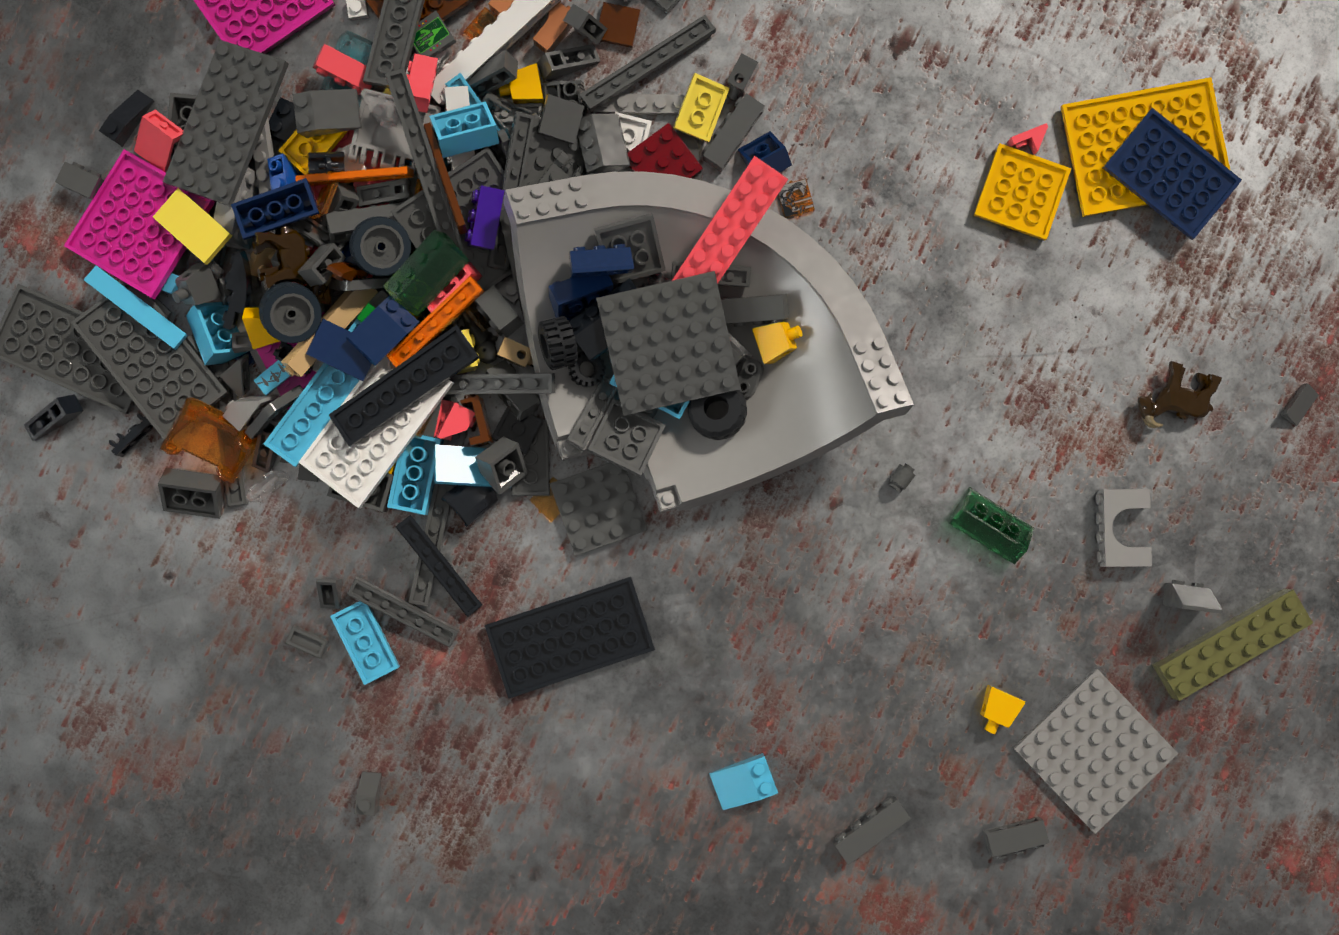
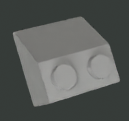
[222,394,279,431]

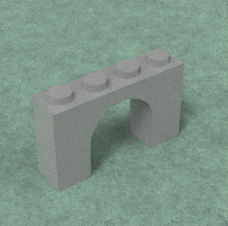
[1096,489,1152,567]

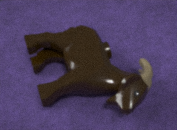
[252,225,332,297]
[1138,361,1222,428]

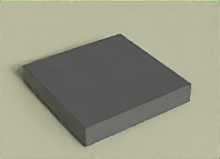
[537,94,584,144]

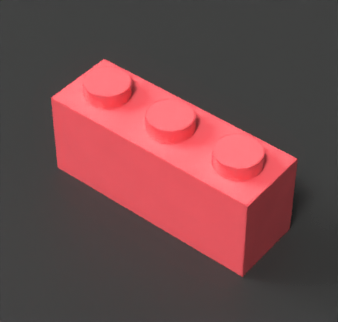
[312,44,372,95]
[407,54,438,113]

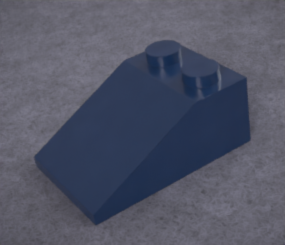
[346,294,419,366]

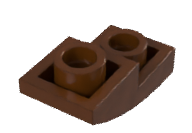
[326,262,368,282]

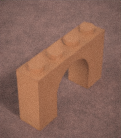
[488,0,572,53]

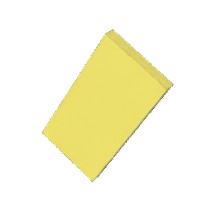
[153,188,233,265]

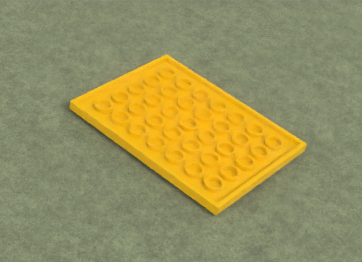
[1061,77,1230,217]

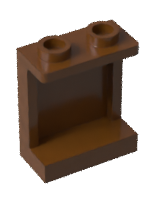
[460,394,494,447]

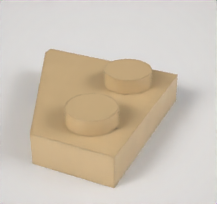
[249,241,277,277]

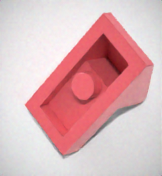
[1007,123,1048,155]

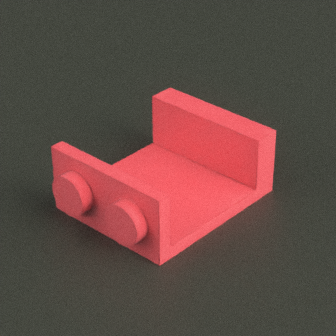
[134,110,183,172]

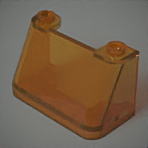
[160,397,258,483]

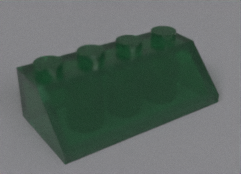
[383,230,469,316]
[949,487,1034,565]

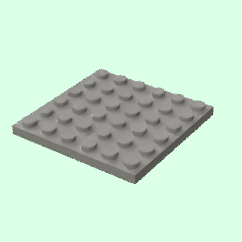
[1013,668,1178,834]

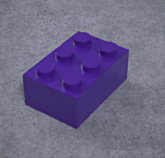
[464,186,504,251]

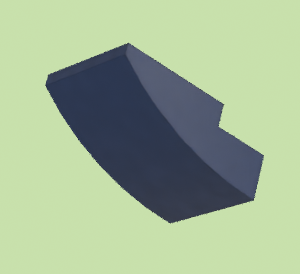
[306,318,372,381]

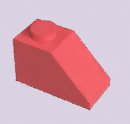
[435,402,476,439]

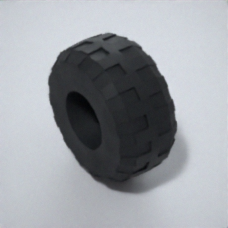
[688,390,747,440]

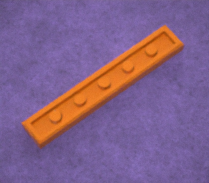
[295,166,414,186]
[386,276,484,367]

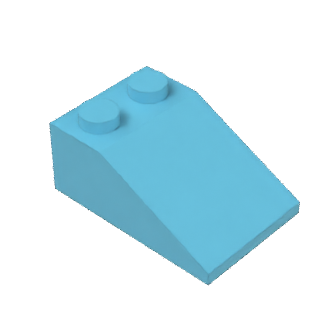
[709,753,778,810]

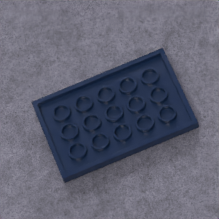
[1103,108,1242,240]

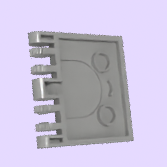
[348,88,441,178]

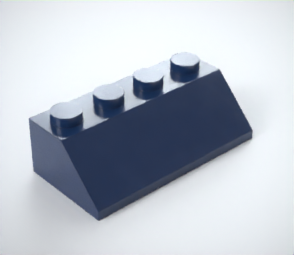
[231,178,319,240]

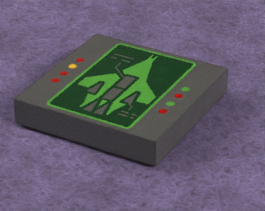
[413,11,456,57]

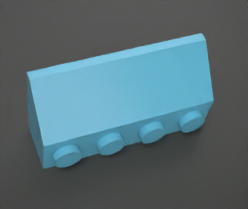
[387,434,444,515]

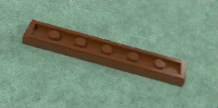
[424,122,467,235]

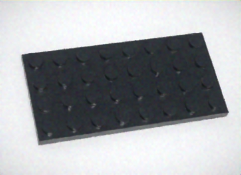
[484,577,655,699]

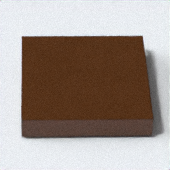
[599,2,641,48]

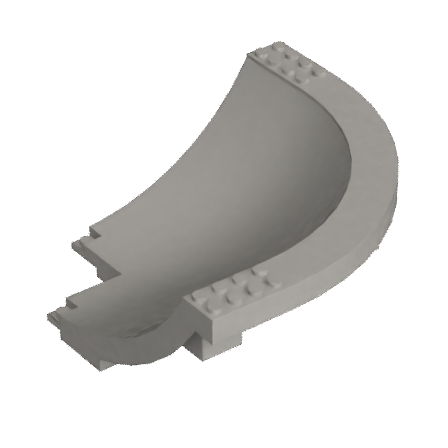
[503,171,914,513]

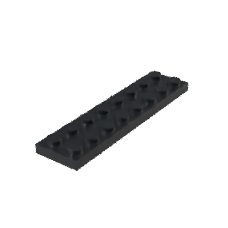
[329,325,480,448]

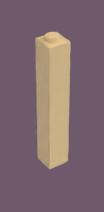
[281,278,378,377]

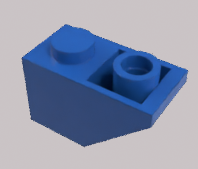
[267,154,298,190]

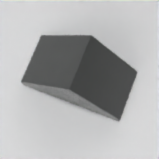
[220,354,250,397]
[316,578,342,609]

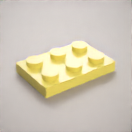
[673,73,730,143]

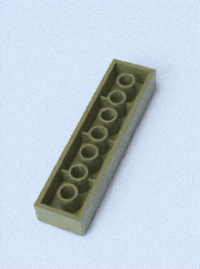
[1152,589,1313,701]

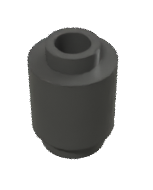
[888,463,916,493]

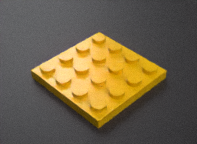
[973,143,1071,241]

